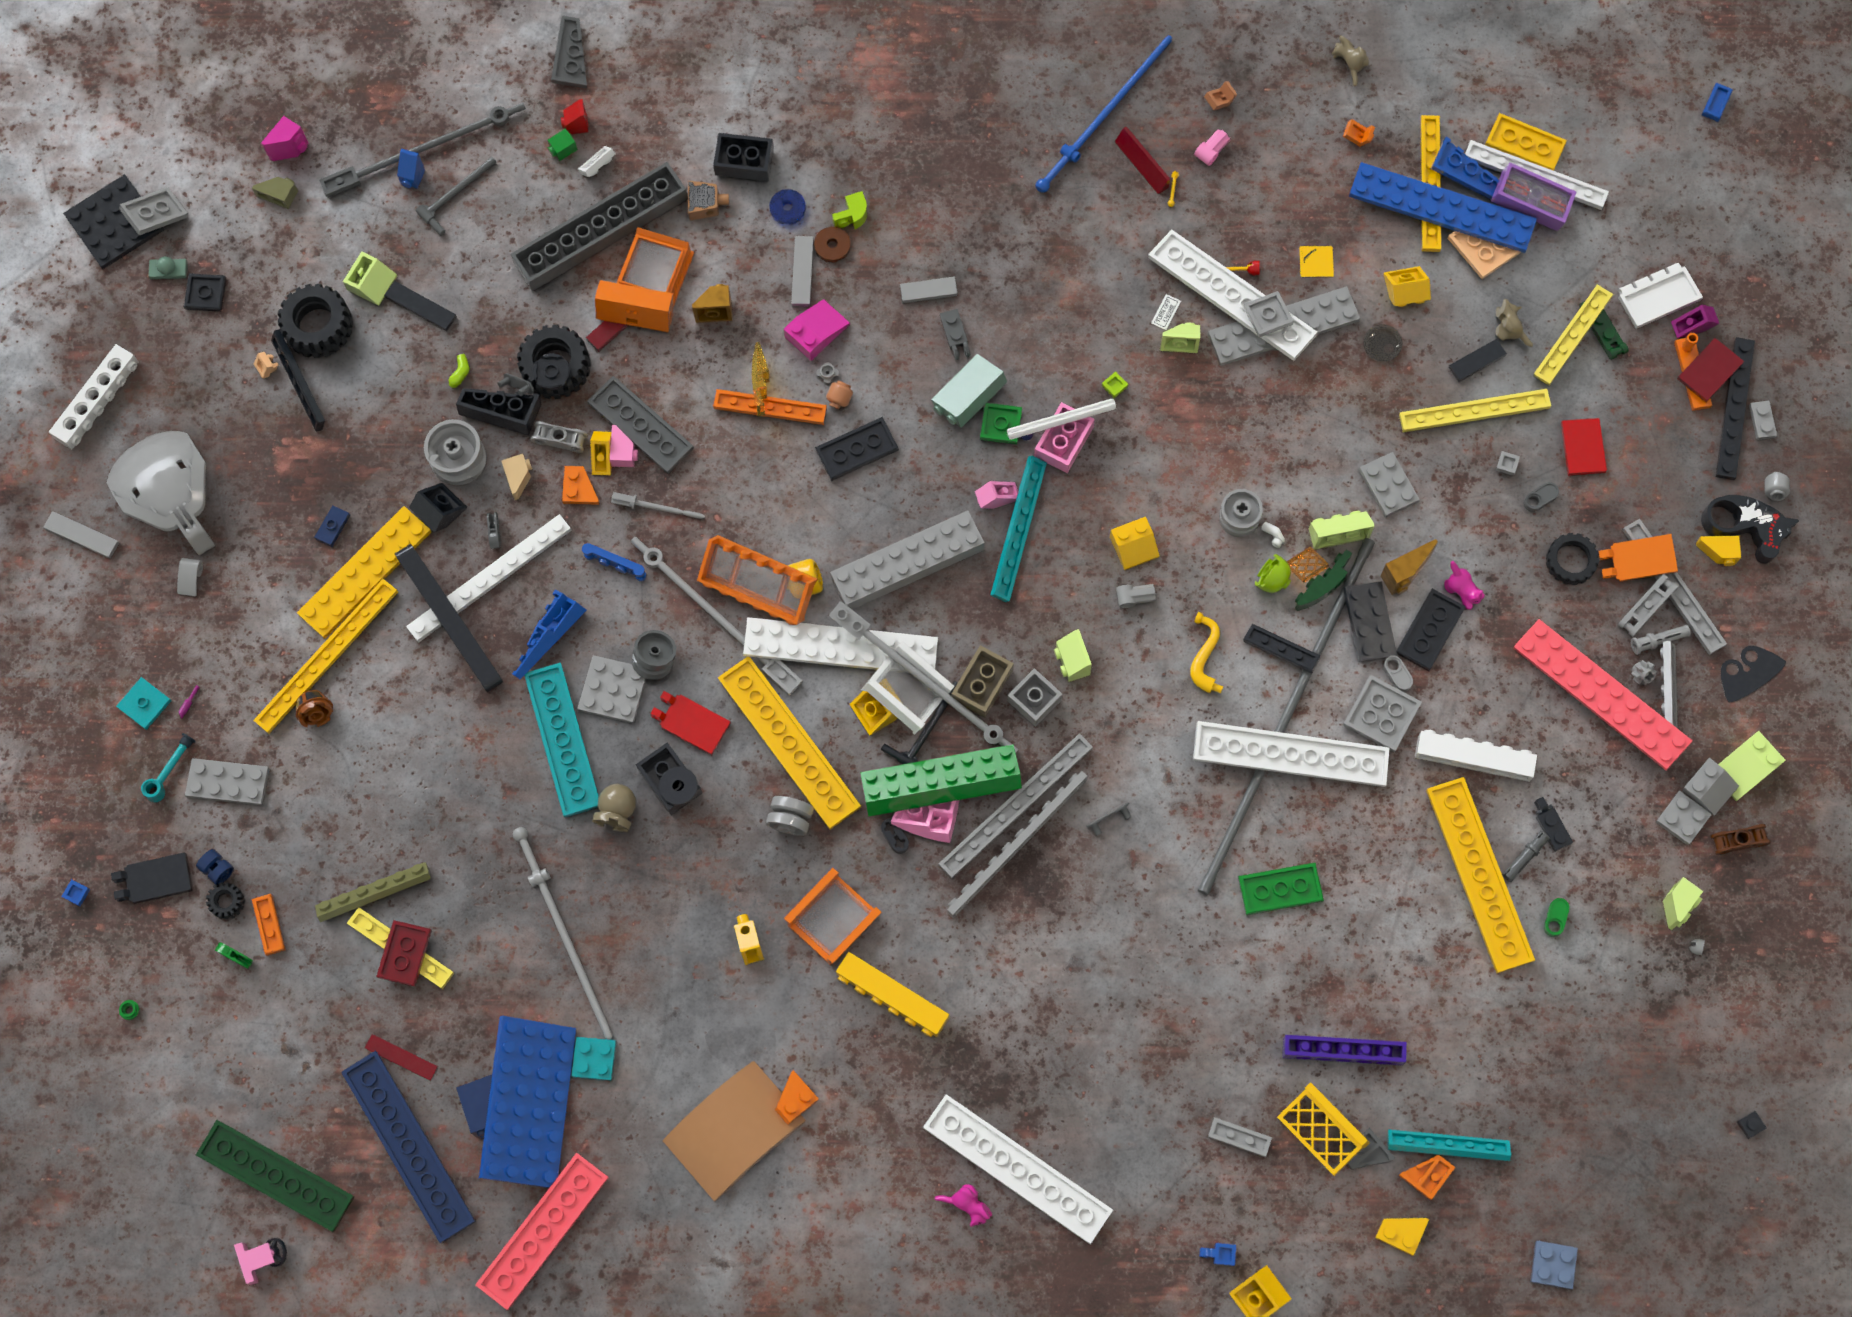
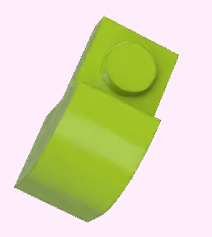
[832,191,867,229]

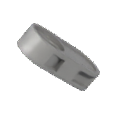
[1383,656,1413,692]

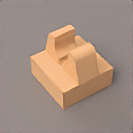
[254,351,279,378]

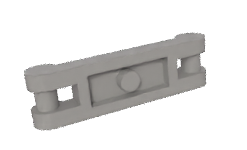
[1618,574,1679,637]

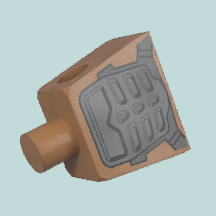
[688,181,729,221]

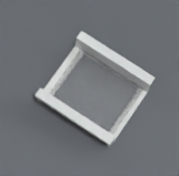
[861,641,955,735]

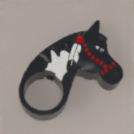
[1701,495,1799,564]

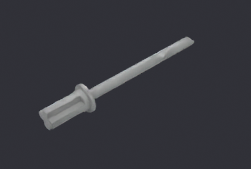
[611,492,705,519]

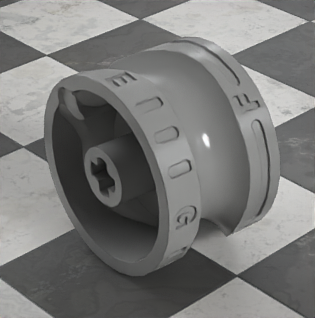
[424,419,487,485]

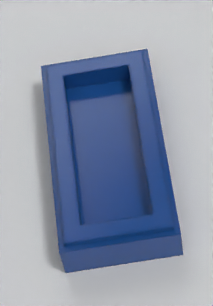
[1702,83,1733,122]

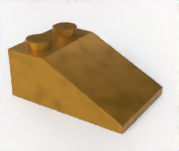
[1381,539,1438,595]

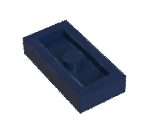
[314,505,351,547]

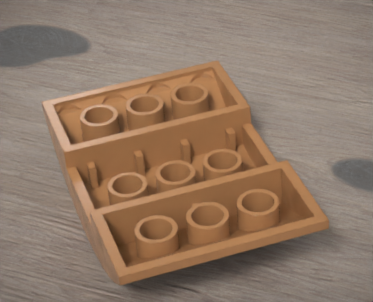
[663,1061,806,1202]

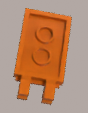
[1599,534,1678,582]

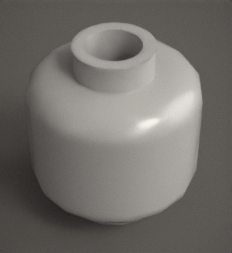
[1764,472,1790,501]

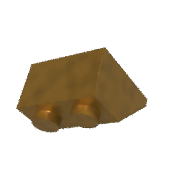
[692,284,732,323]

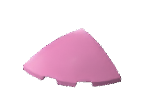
[891,800,959,843]

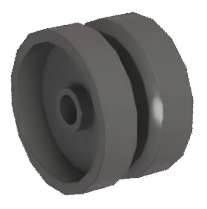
[631,630,676,680]

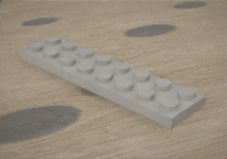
[1208,286,1360,366]

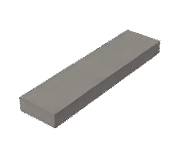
[791,236,814,307]
[43,511,119,559]

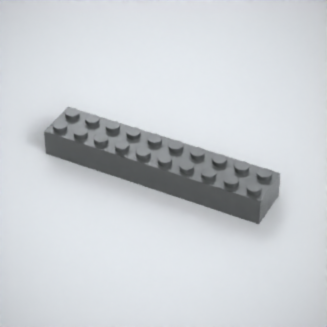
[511,162,688,291]

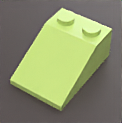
[1718,731,1785,801]

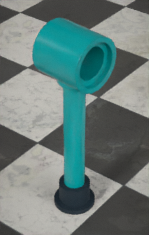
[141,733,196,802]

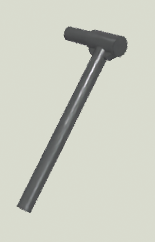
[416,157,496,235]

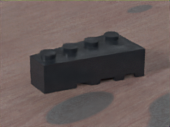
[456,388,542,436]

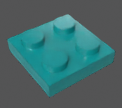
[571,1037,617,1081]

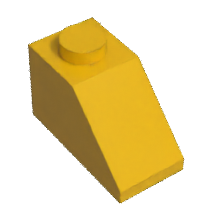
[590,431,612,475]
[1696,536,1741,566]

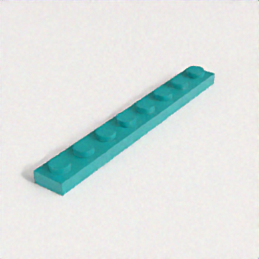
[990,455,1047,602]

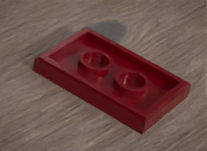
[1677,338,1744,402]
[376,920,432,987]

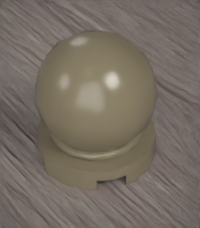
[592,783,636,832]

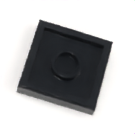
[184,273,227,312]

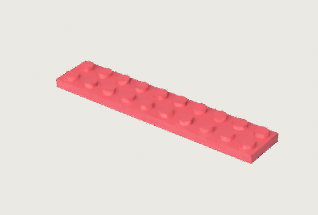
[1513,619,1692,771]

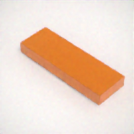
[252,894,286,956]

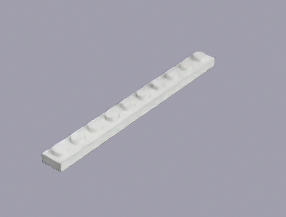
[406,514,572,643]

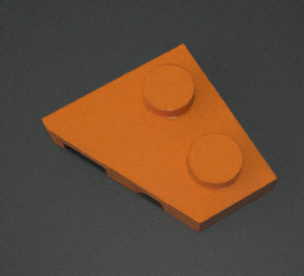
[562,466,599,505]
[775,1070,819,1125]
[1399,1155,1455,1200]

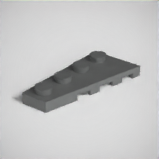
[551,15,587,89]

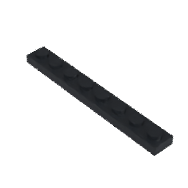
[1715,337,1755,480]

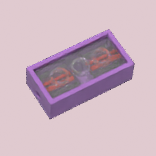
[1491,162,1577,231]

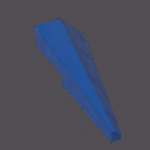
[512,589,587,679]

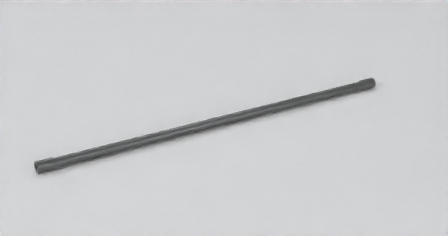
[1198,538,1375,895]

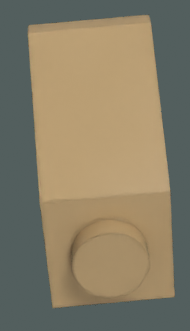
[502,454,532,500]

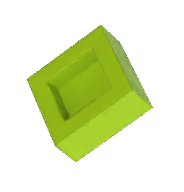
[1102,371,1128,399]

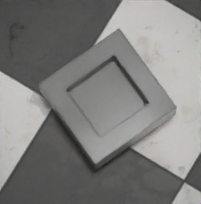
[1496,451,1520,476]

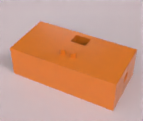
[595,280,673,332]

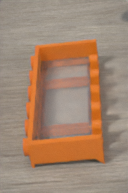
[697,535,818,625]

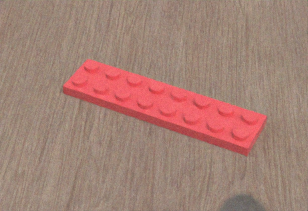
[476,1153,609,1310]

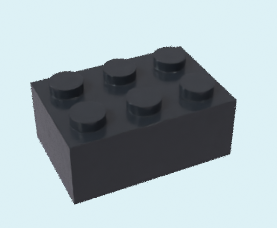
[713,133,774,181]
[635,742,703,815]

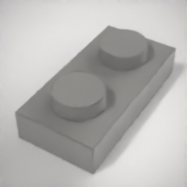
[1749,401,1777,440]

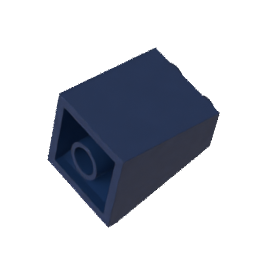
[456,1075,492,1140]

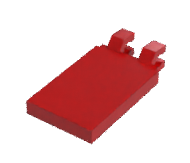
[650,691,731,756]

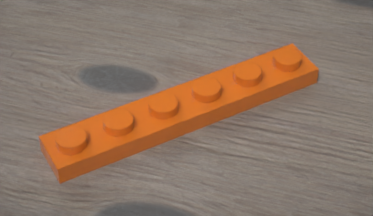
[713,389,827,425]

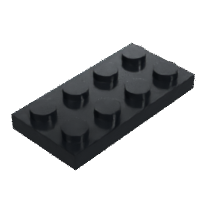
[1343,581,1397,662]

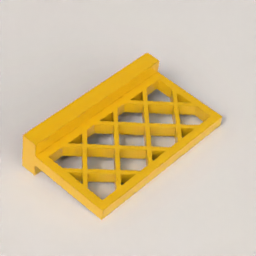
[1277,1082,1370,1176]

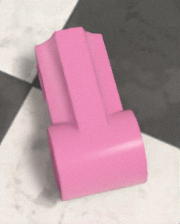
[1194,130,1230,166]

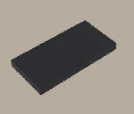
[815,417,899,481]
[1396,588,1466,671]

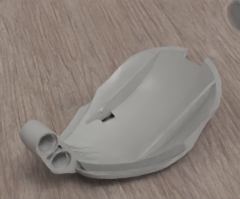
[107,431,215,556]

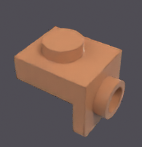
[1204,81,1237,110]

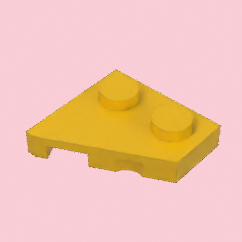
[1375,1218,1429,1256]

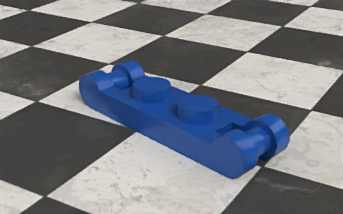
[582,543,647,581]

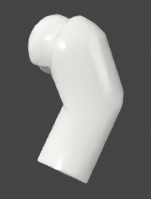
[1261,522,1285,548]

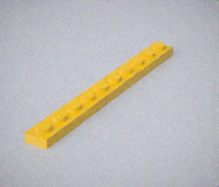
[253,579,398,734]

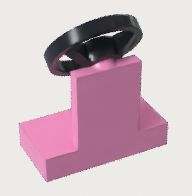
[234,1238,287,1285]

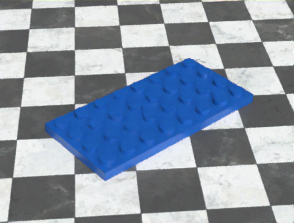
[479,1016,576,1188]

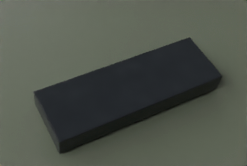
[1449,339,1507,382]

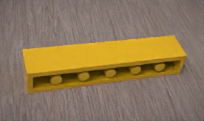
[836,952,950,1037]

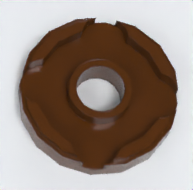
[814,226,851,263]

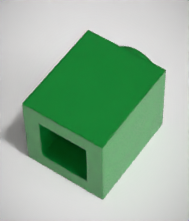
[547,128,578,161]

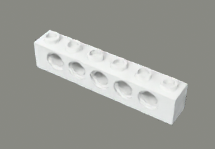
[49,344,139,450]

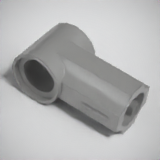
[1116,584,1156,608]

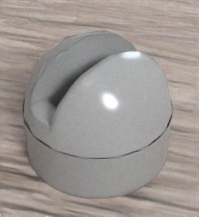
[1689,939,1705,956]

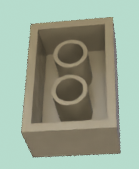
[952,645,1014,718]

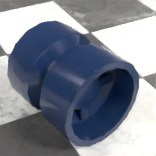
[196,849,234,886]

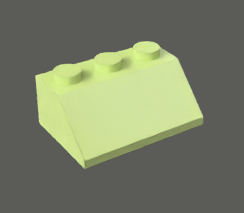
[1309,511,1374,550]

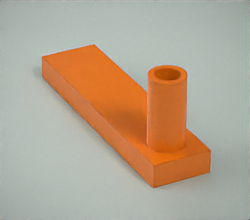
[1674,333,1712,411]

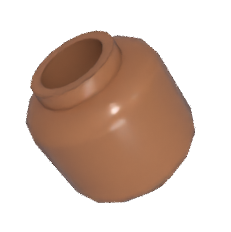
[826,380,853,409]

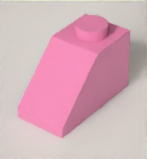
[610,425,638,467]
[975,481,1018,509]

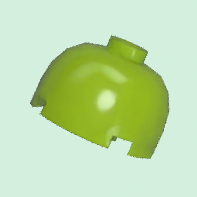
[1255,554,1291,593]

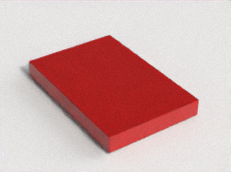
[1561,418,1607,476]

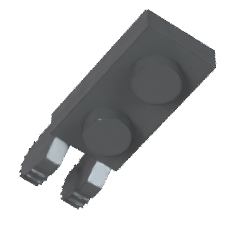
[940,309,971,360]

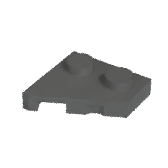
[1343,1128,1395,1170]

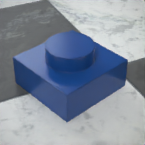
[61,879,90,906]

